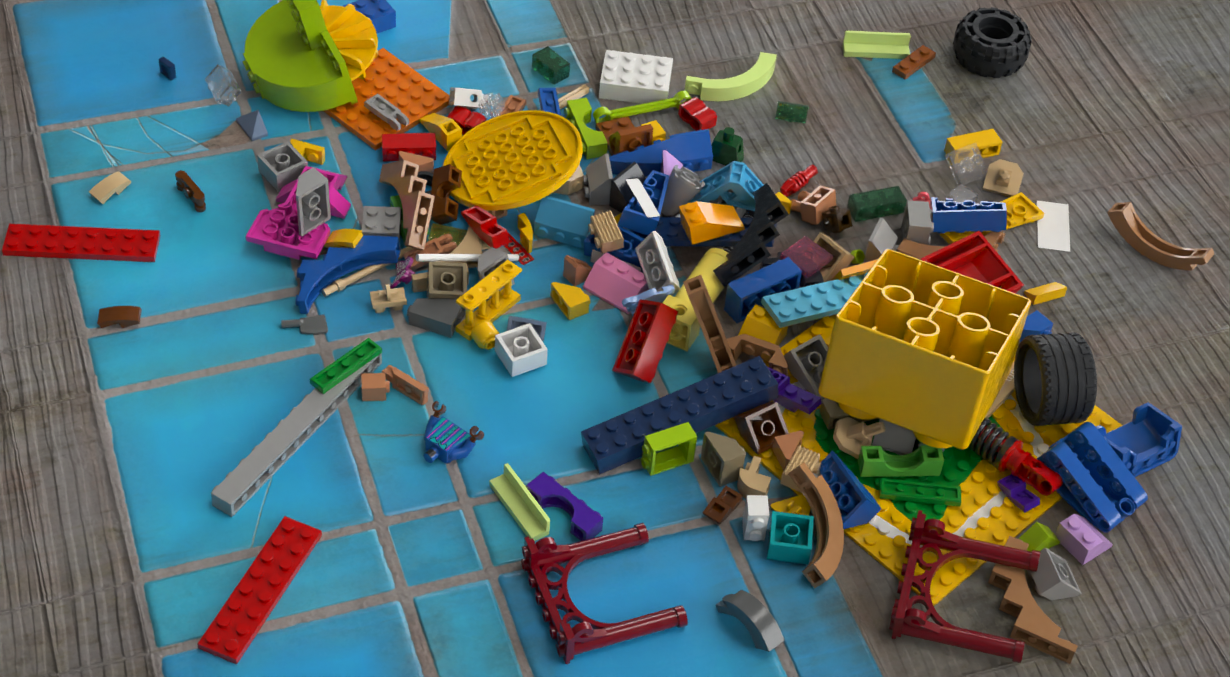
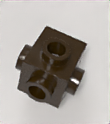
[822,206,853,233]

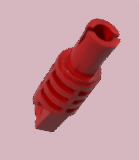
[780,165,818,197]

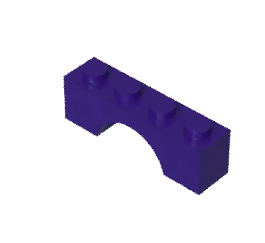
[526,472,604,541]

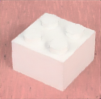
[495,323,548,377]

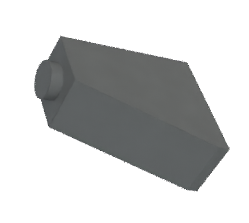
[407,298,466,338]

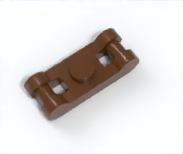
[175,170,206,212]

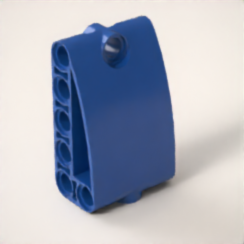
[1037,422,1148,533]

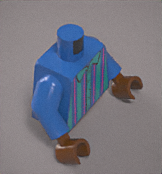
[423,401,484,464]

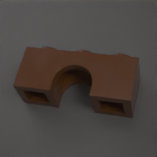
[430,164,462,225]

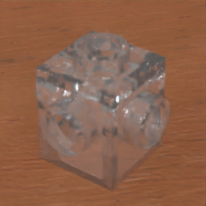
[478,92,505,118]

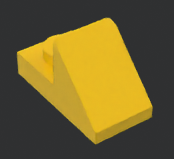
[290,138,325,165]

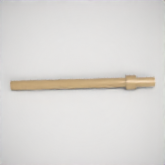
[322,247,414,297]

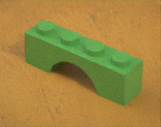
[858,445,944,477]

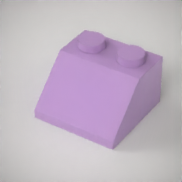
[1055,514,1113,565]

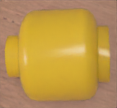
[471,321,499,350]

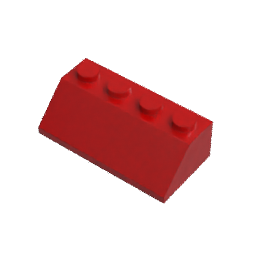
[612,299,679,383]

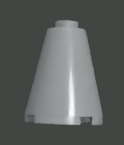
[661,165,705,217]

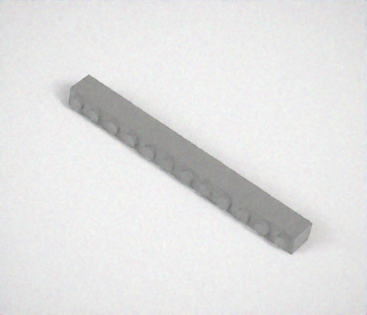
[211,340,382,517]

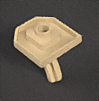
[982,159,1024,197]
[833,417,886,459]

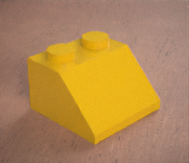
[738,304,788,346]

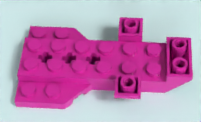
[246,166,351,260]

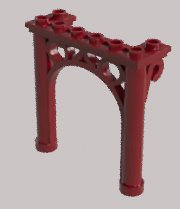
[889,510,1041,663]
[521,523,688,664]

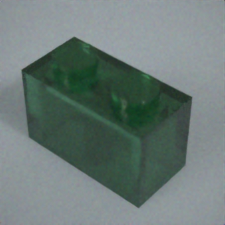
[532,46,570,85]

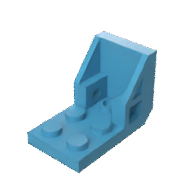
[688,161,764,211]

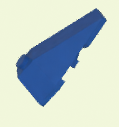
[820,451,882,529]

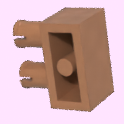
[791,185,836,225]

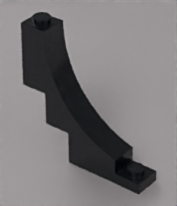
[713,183,789,287]

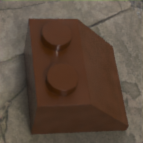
[734,402,789,454]

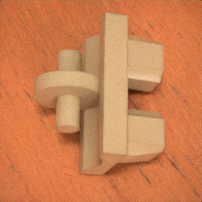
[370,284,407,313]

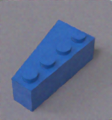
[618,170,670,235]
[931,197,1007,233]

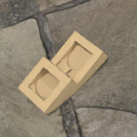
[89,171,131,204]

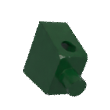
[711,127,744,166]

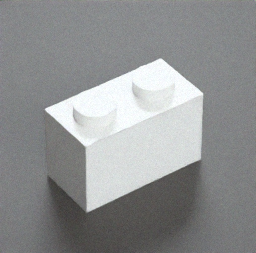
[742,495,769,541]

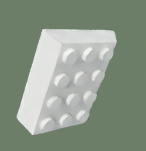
[599,50,673,104]

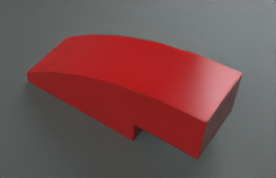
[461,205,510,249]

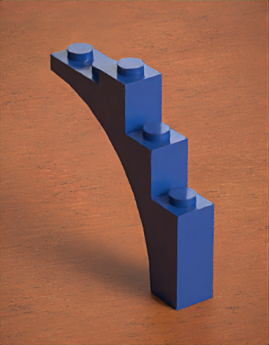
[296,235,401,314]

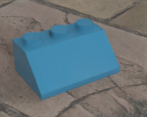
[534,196,595,249]

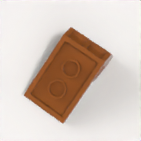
[596,116,653,156]

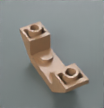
[727,334,789,377]

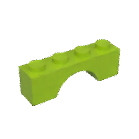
[564,97,608,159]

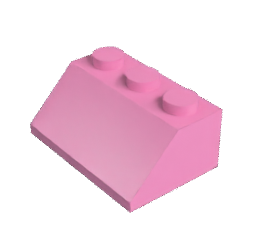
[583,253,649,314]

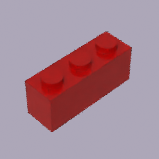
[382,133,436,162]

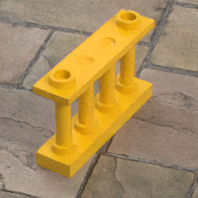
[456,260,522,341]

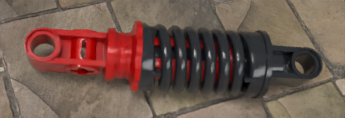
[968,418,1063,496]

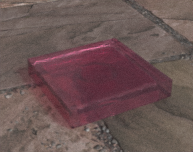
[780,236,833,278]

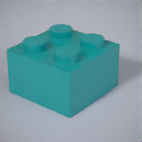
[767,511,814,564]

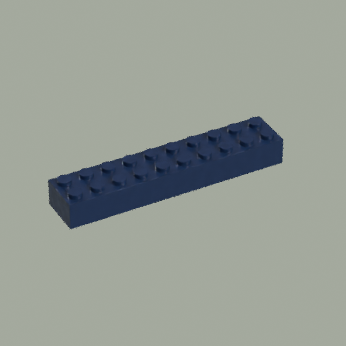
[581,356,778,475]

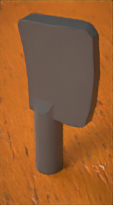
[281,314,328,334]

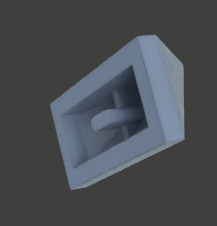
[236,110,268,141]
[507,316,547,341]

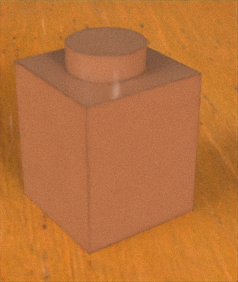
[361,373,390,401]

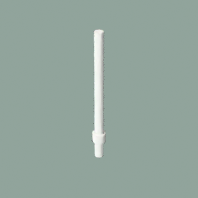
[416,254,519,262]

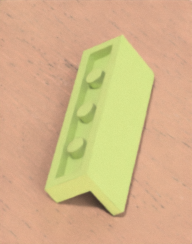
[842,31,911,59]
[489,463,550,541]

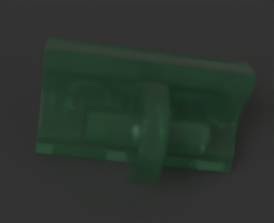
[775,101,809,123]

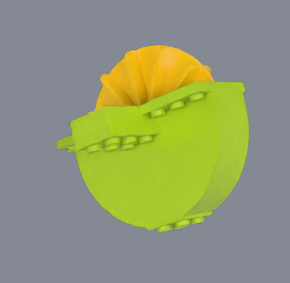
[242,0,378,112]

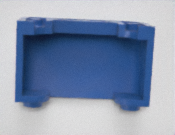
[1096,402,1182,477]

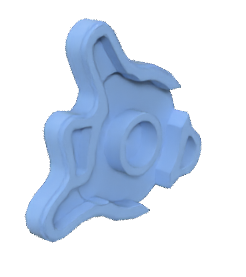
[622,285,675,316]

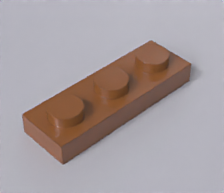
[892,45,936,79]

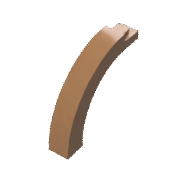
[1107,202,1214,270]
[788,462,844,589]

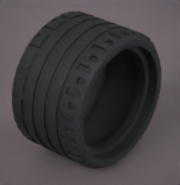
[1014,332,1097,426]

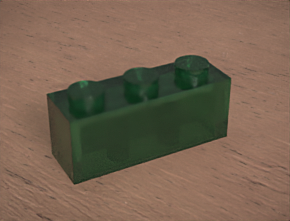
[847,186,907,222]

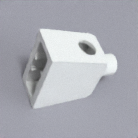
[449,87,491,108]

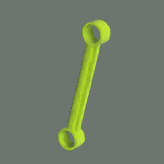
[593,91,691,123]

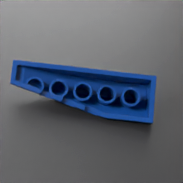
[609,129,713,176]

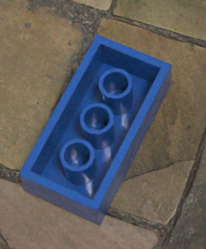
[343,0,396,34]
[724,257,802,324]

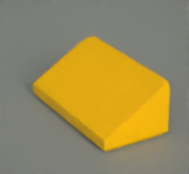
[1024,282,1067,305]

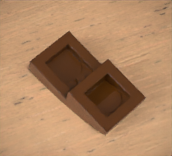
[97,306,142,328]
[703,486,743,524]

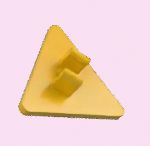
[771,494,811,516]

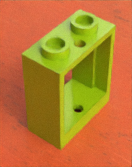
[641,422,697,476]

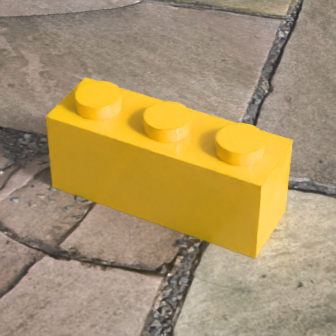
[944,129,1003,164]

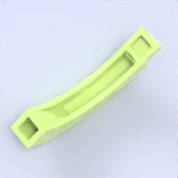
[685,52,777,101]

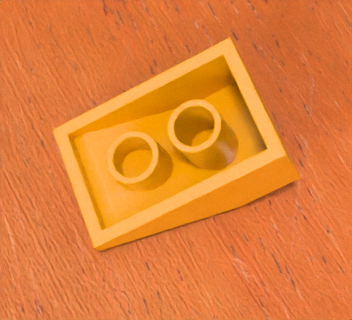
[679,201,745,245]

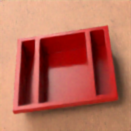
[920,231,1024,293]

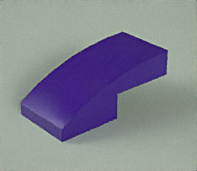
[997,474,1040,513]

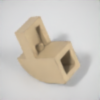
[737,456,771,498]

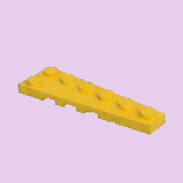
[940,192,1045,244]

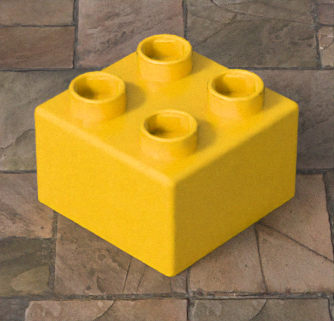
[818,249,1031,450]

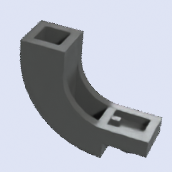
[716,590,785,652]

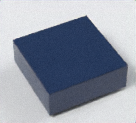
[159,57,176,80]

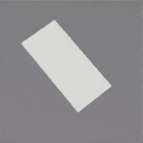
[1037,201,1070,252]

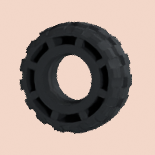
[953,7,1032,78]

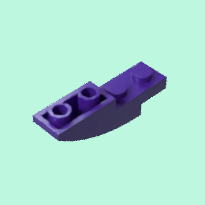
[767,367,822,415]

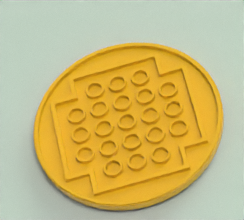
[443,110,583,211]

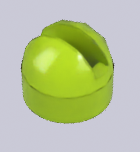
[850,249,865,264]

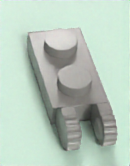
[364,94,409,131]

